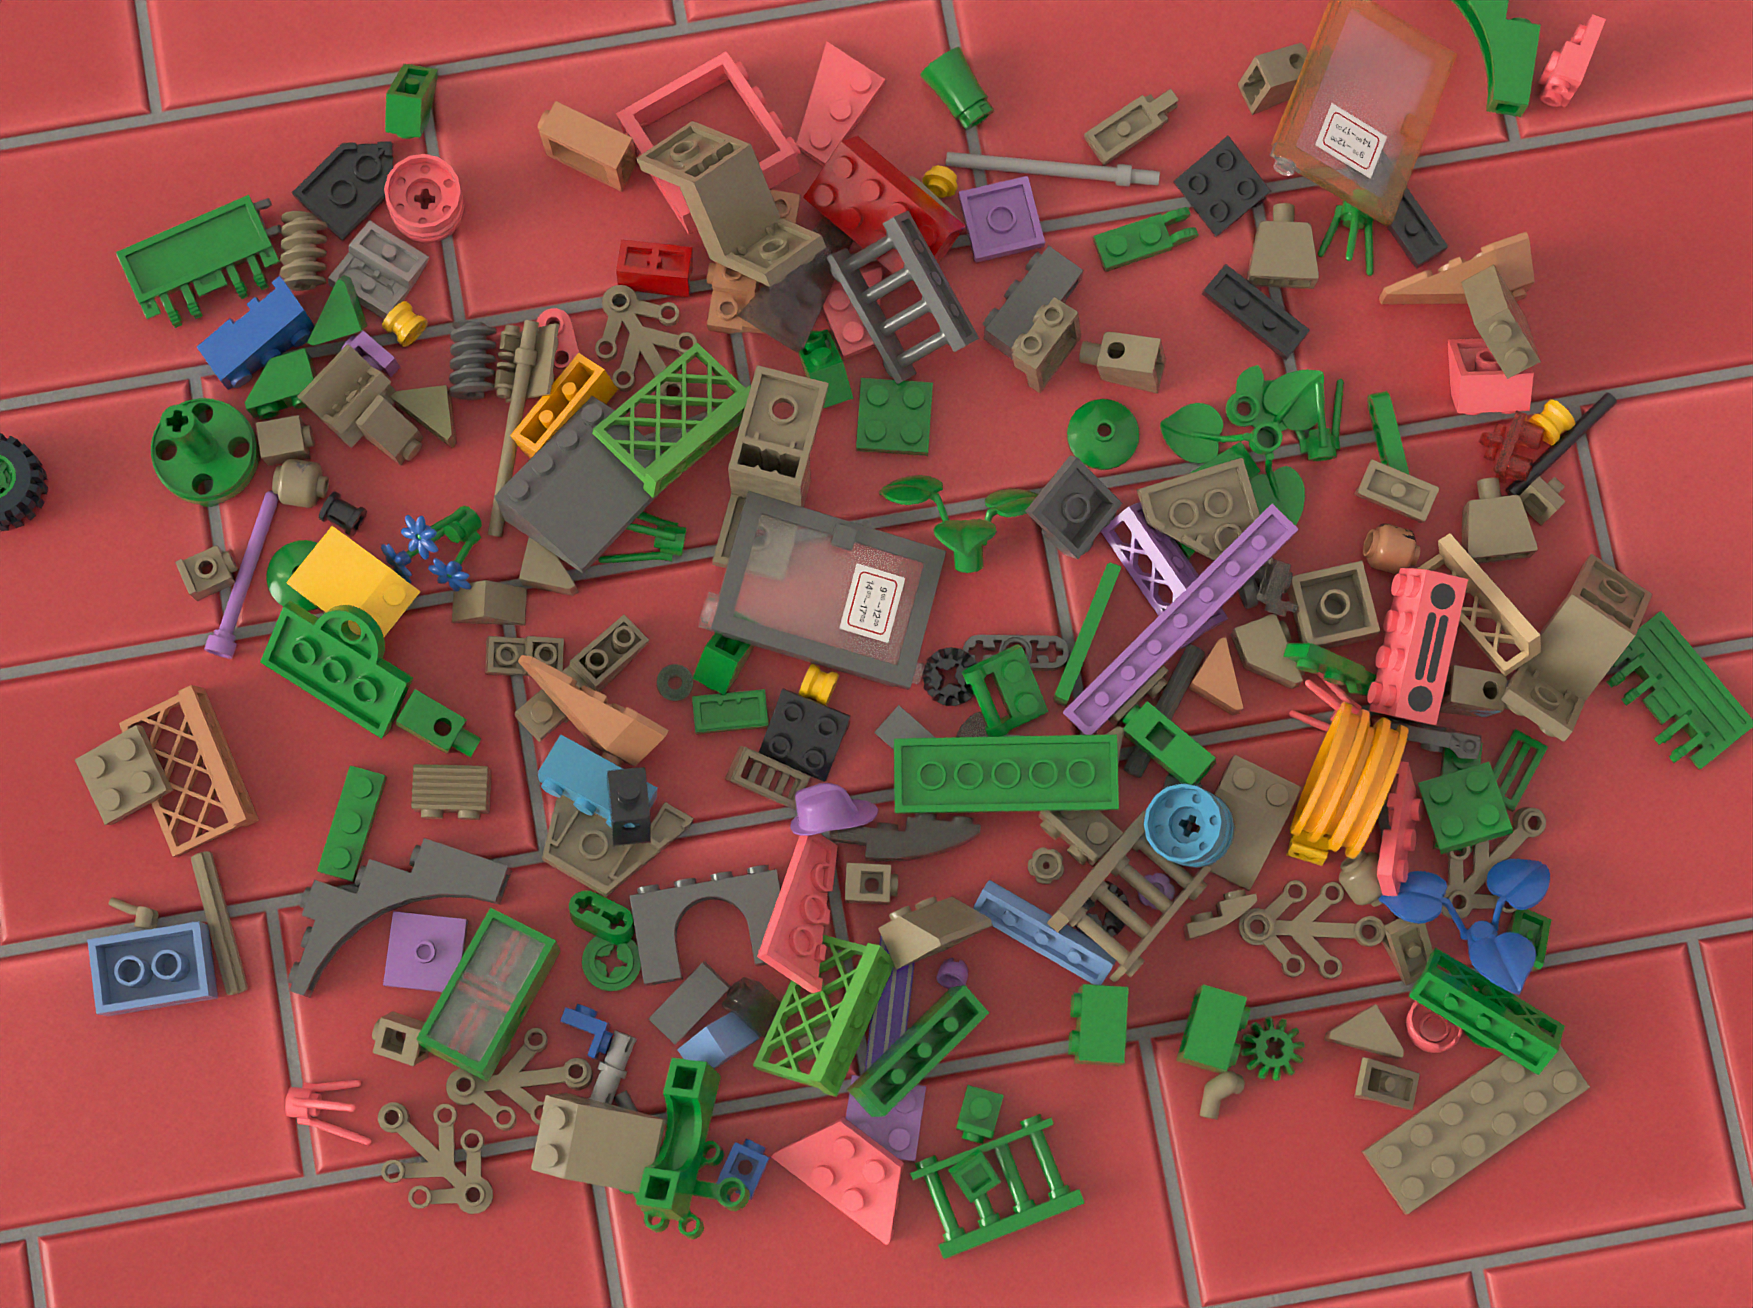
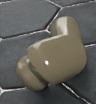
[1199,1071,1245,1120]

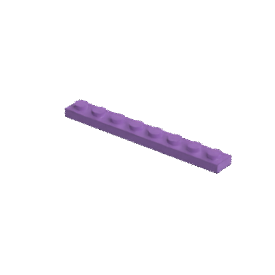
[1063,504,1299,735]

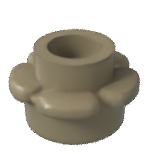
[1028,847,1064,884]

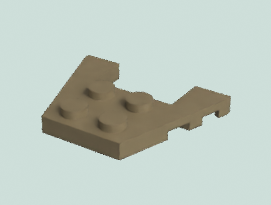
[542,795,694,897]

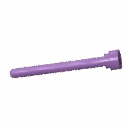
[204,491,279,659]

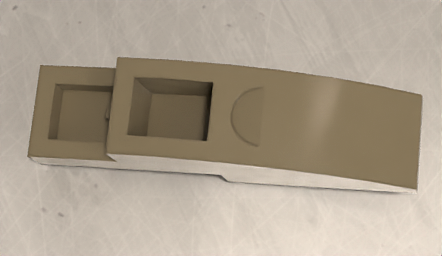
[515,615,649,742]

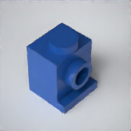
[716,1139,770,1200]

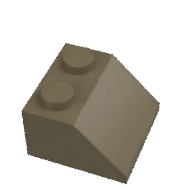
[878,896,993,969]

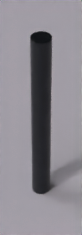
[1505,392,1617,496]

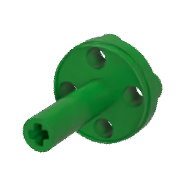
[151,398,261,507]

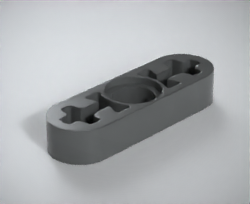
[963,635,1069,671]

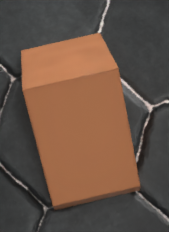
[1188,638,1244,716]

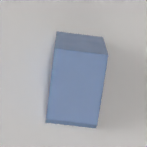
[677,1008,760,1070]

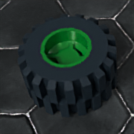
[0,433,48,531]

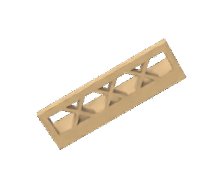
[1417,533,1541,676]

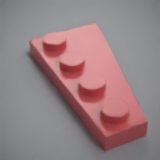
[757,833,838,994]

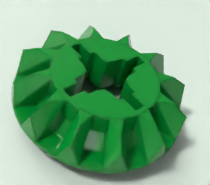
[582,936,641,991]

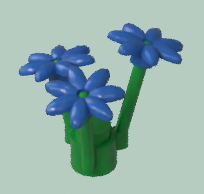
[381,506,482,591]

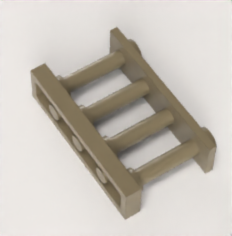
[1047,811,1211,983]

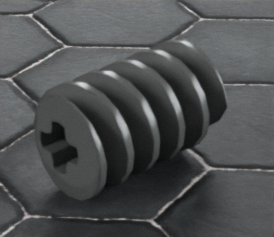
[448,321,497,400]

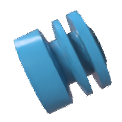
[1144,784,1235,868]

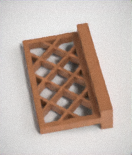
[119,685,259,857]

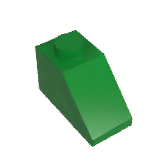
[385,64,438,139]
[692,611,759,695]

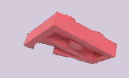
[817,267,883,360]

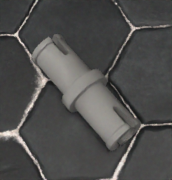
[589,1031,637,1104]

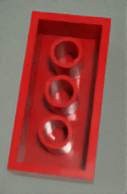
[803,135,966,288]

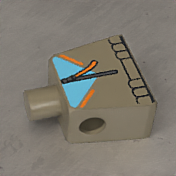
[1439,665,1510,717]

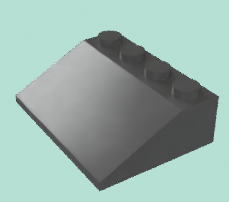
[494,396,664,573]

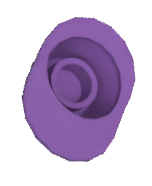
[790,783,878,836]

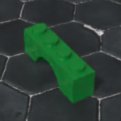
[636,1058,721,1222]

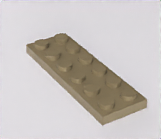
[1361,1027,1590,1215]

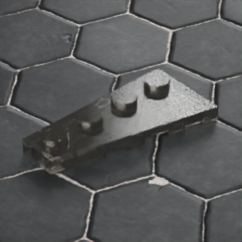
[737,216,853,353]

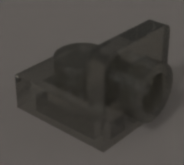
[1256,558,1300,616]
[722,977,781,1039]

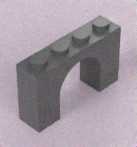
[629,865,781,986]

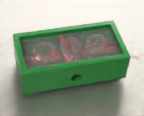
[416,908,561,1082]

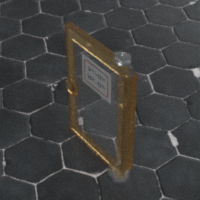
[1269,0,1457,226]

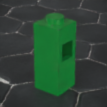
[1123,701,1216,786]

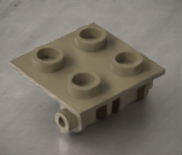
[494,323,559,403]

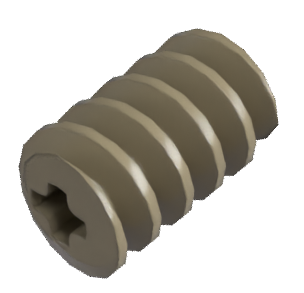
[280,211,327,291]

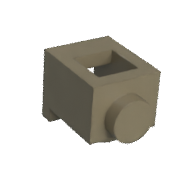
[175,545,238,601]
[845,863,898,905]
[372,1011,429,1066]

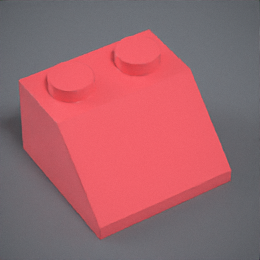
[1448,338,1534,415]

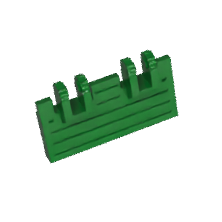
[116,195,280,328]
[1606,611,1753,770]

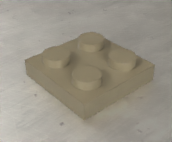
[75,725,173,825]

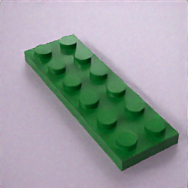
[894,735,1119,814]

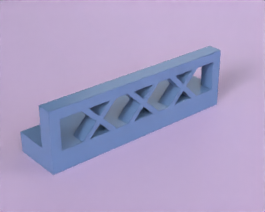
[973,880,1116,985]

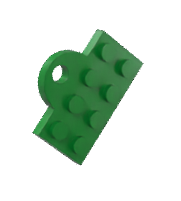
[260,601,413,739]

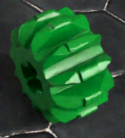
[1240,1017,1305,1081]

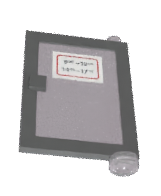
[698,491,946,690]

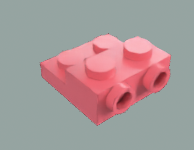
[1538,14,1606,107]

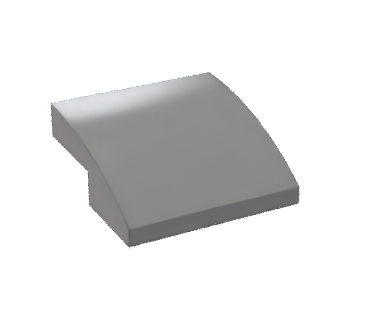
[328,220,429,319]

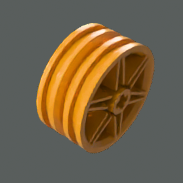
[1290,702,1408,859]

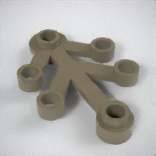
[595,285,697,410]
[1441,807,1546,919]
[1238,880,1385,979]
[446,1028,593,1131]
[378,1102,493,1214]

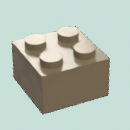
[1286,561,1380,649]

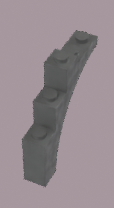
[288,838,512,998]

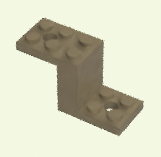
[636,121,826,287]
[712,365,829,582]
[1501,554,1652,742]

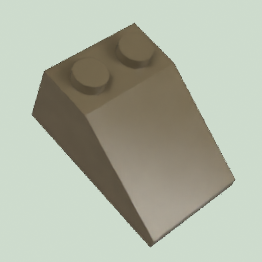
[1195,755,1302,891]
[531,1093,666,1193]

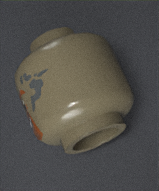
[272,458,329,508]

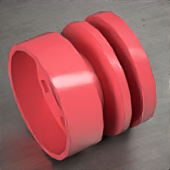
[384,154,465,243]

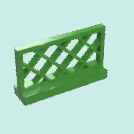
[592,343,751,498]
[753,935,894,1097]

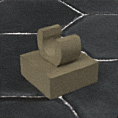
[1520,476,1566,526]

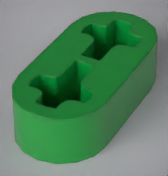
[569,891,635,944]

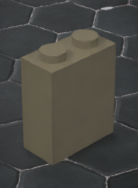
[1461,265,1541,379]

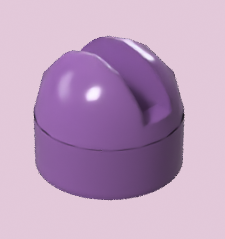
[937,958,969,989]

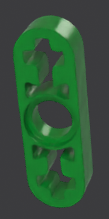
[1367,391,1410,475]

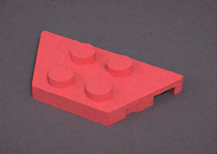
[771,1117,904,1246]

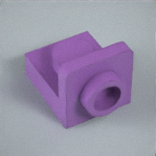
[341,330,400,377]

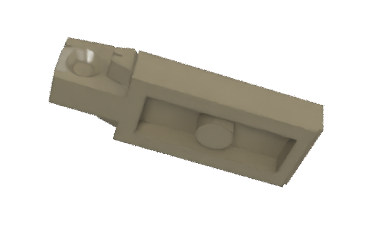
[1084,89,1179,166]

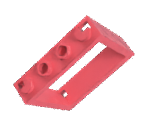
[616,51,801,235]

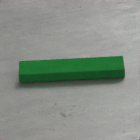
[1053,562,1121,707]

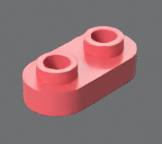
[537,308,580,379]

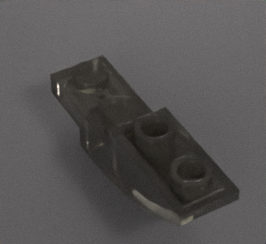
[830,813,981,862]

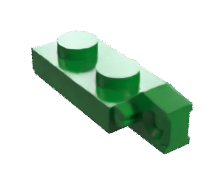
[1283,643,1376,696]

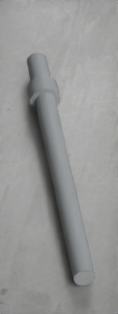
[946,152,1160,187]

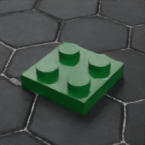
[856,378,933,456]
[1418,761,1513,854]

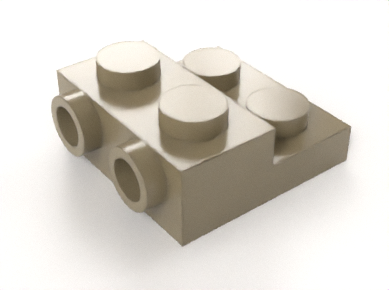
[1011,297,1081,393]

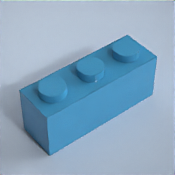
[538,735,658,828]

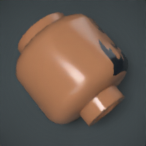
[1363,523,1420,575]

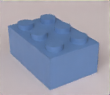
[87,921,218,1016]

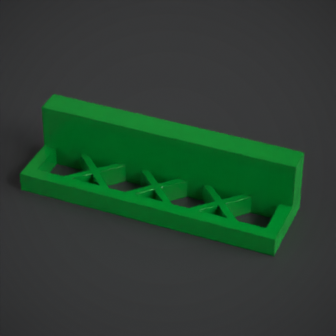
[1409,947,1565,1075]

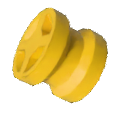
[382,301,428,347]
[1528,399,1575,445]
[798,663,839,706]

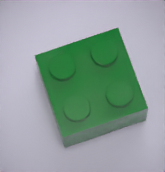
[1068,984,1128,1066]
[1176,984,1251,1073]

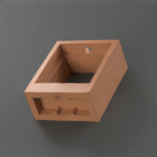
[538,101,638,192]

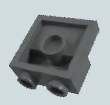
[1025,455,1123,559]

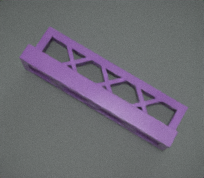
[1101,502,1228,649]

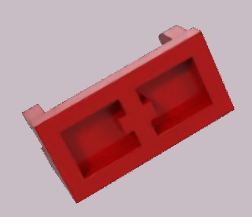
[616,239,693,298]

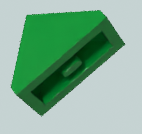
[307,275,368,346]
[1505,909,1552,973]

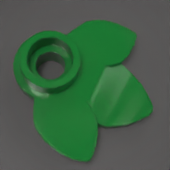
[1225,365,1288,432]

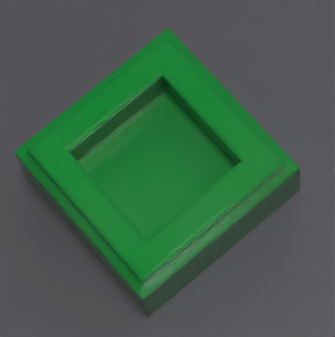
[948,1148,1002,1203]

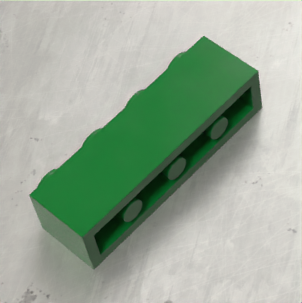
[847,985,989,1117]

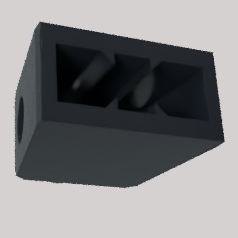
[607,767,651,846]

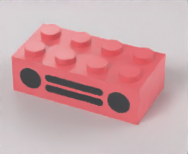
[1368,568,1468,725]

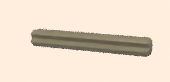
[191,851,248,995]

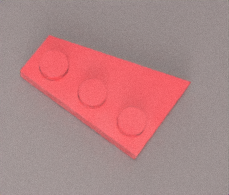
[796,42,885,167]
[1377,761,1424,896]

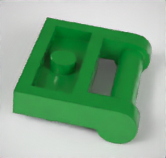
[962,644,1049,737]

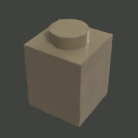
[256,415,315,466]

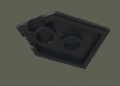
[292,141,393,241]

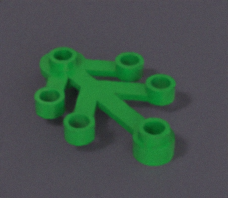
[619,1141,750,1239]

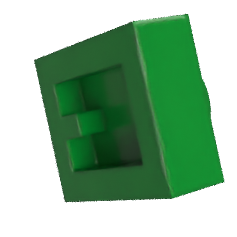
[956,1085,1004,1144]

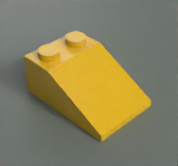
[286,526,420,637]

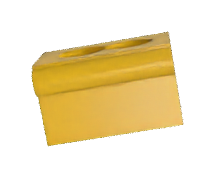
[1286,830,1329,866]

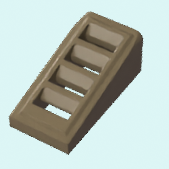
[725,746,811,810]

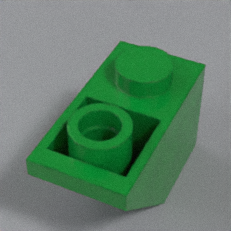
[794,329,853,408]
[245,348,316,419]

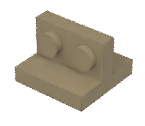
[297,344,396,448]

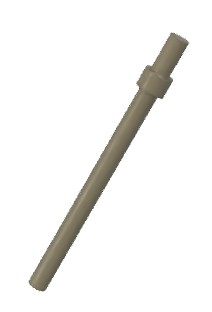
[488,320,539,537]

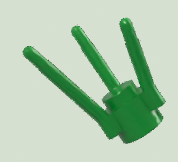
[1317,193,1375,276]
[1295,379,1344,462]
[598,512,687,563]

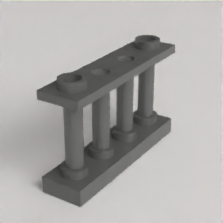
[826,211,979,384]

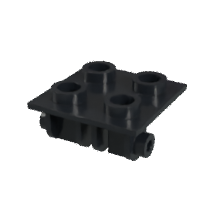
[1173,135,1271,237]
[758,688,851,782]

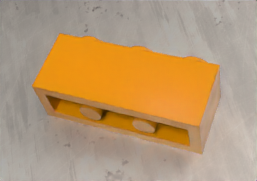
[510,353,618,459]

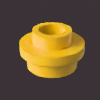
[922,165,958,198]

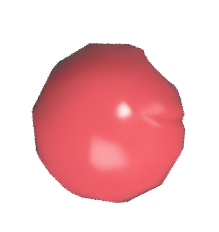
[1405,1001,1463,1053]

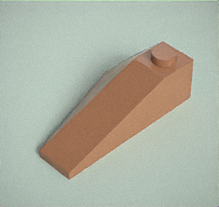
[1379,231,1535,304]
[518,655,669,767]

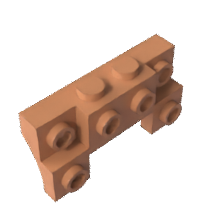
[707,190,801,335]

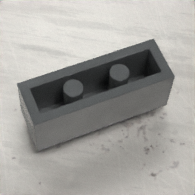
[983,246,1084,360]

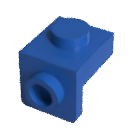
[560,1004,614,1059]

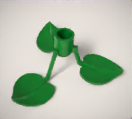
[1160,369,1325,526]
[879,475,1038,573]

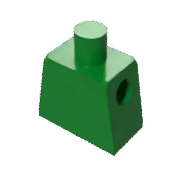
[396,689,482,758]

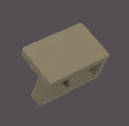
[1354,459,1439,523]

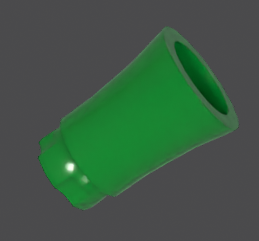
[920,47,994,130]

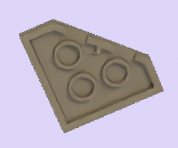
[1137,458,1274,565]

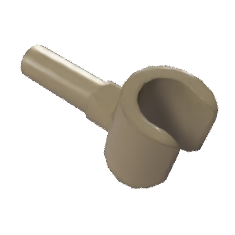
[109,897,159,929]

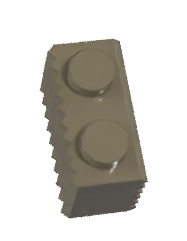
[411,764,491,820]

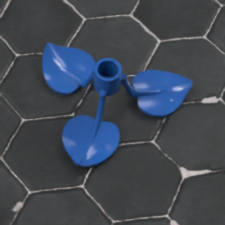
[1379,859,1550,995]

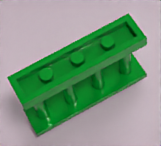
[910,1114,1085,1259]

